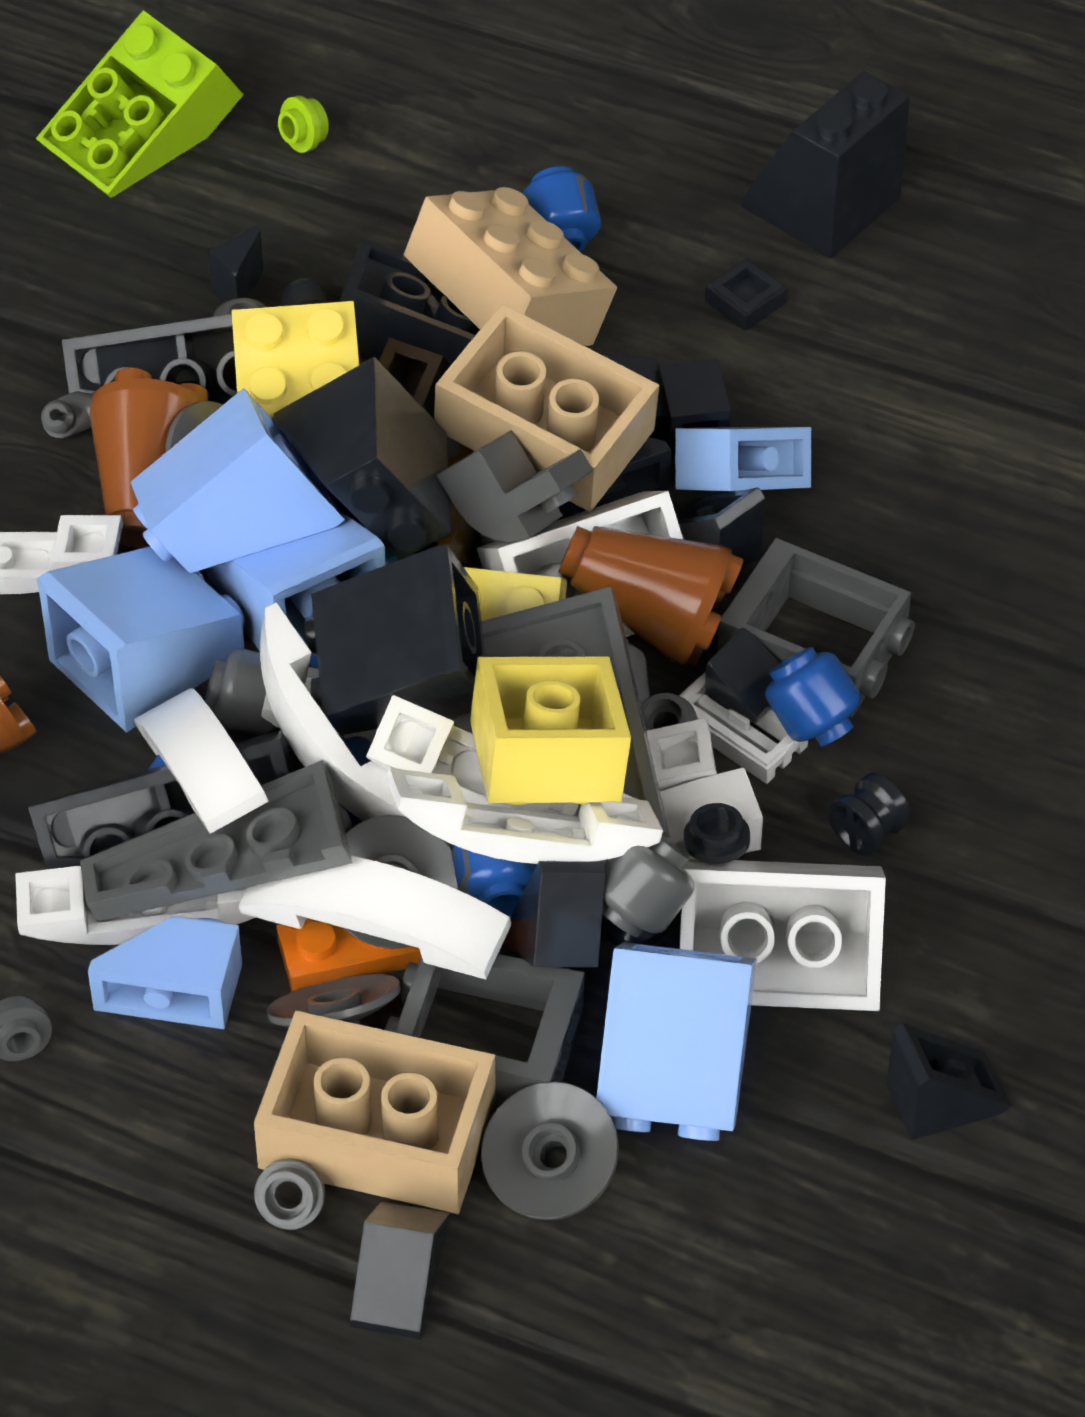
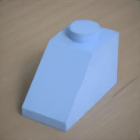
[675,427,811,491]
[88,916,242,1029]

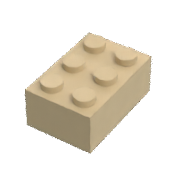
[404,187,617,346]
[434,304,659,512]
[254,1010,496,1214]

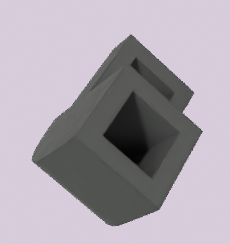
[436,430,593,543]

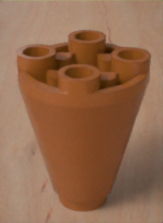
[89,368,209,548]
[558,526,743,666]

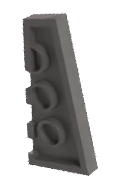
[80,760,353,921]

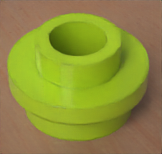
[278,96,329,153]

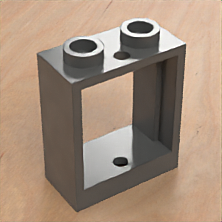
[717,538,915,718]
[385,954,585,1109]

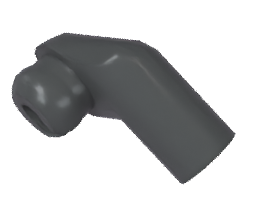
[41,391,93,438]

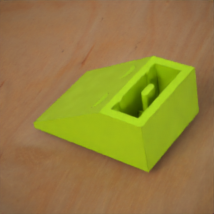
[35,10,244,198]

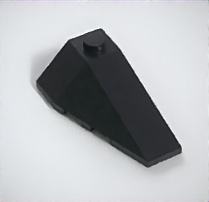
[338,239,480,366]
[62,305,290,405]
[28,730,300,869]

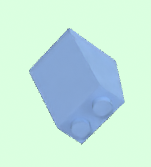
[130,388,345,573]
[206,512,385,664]
[37,547,245,733]
[596,942,757,1141]

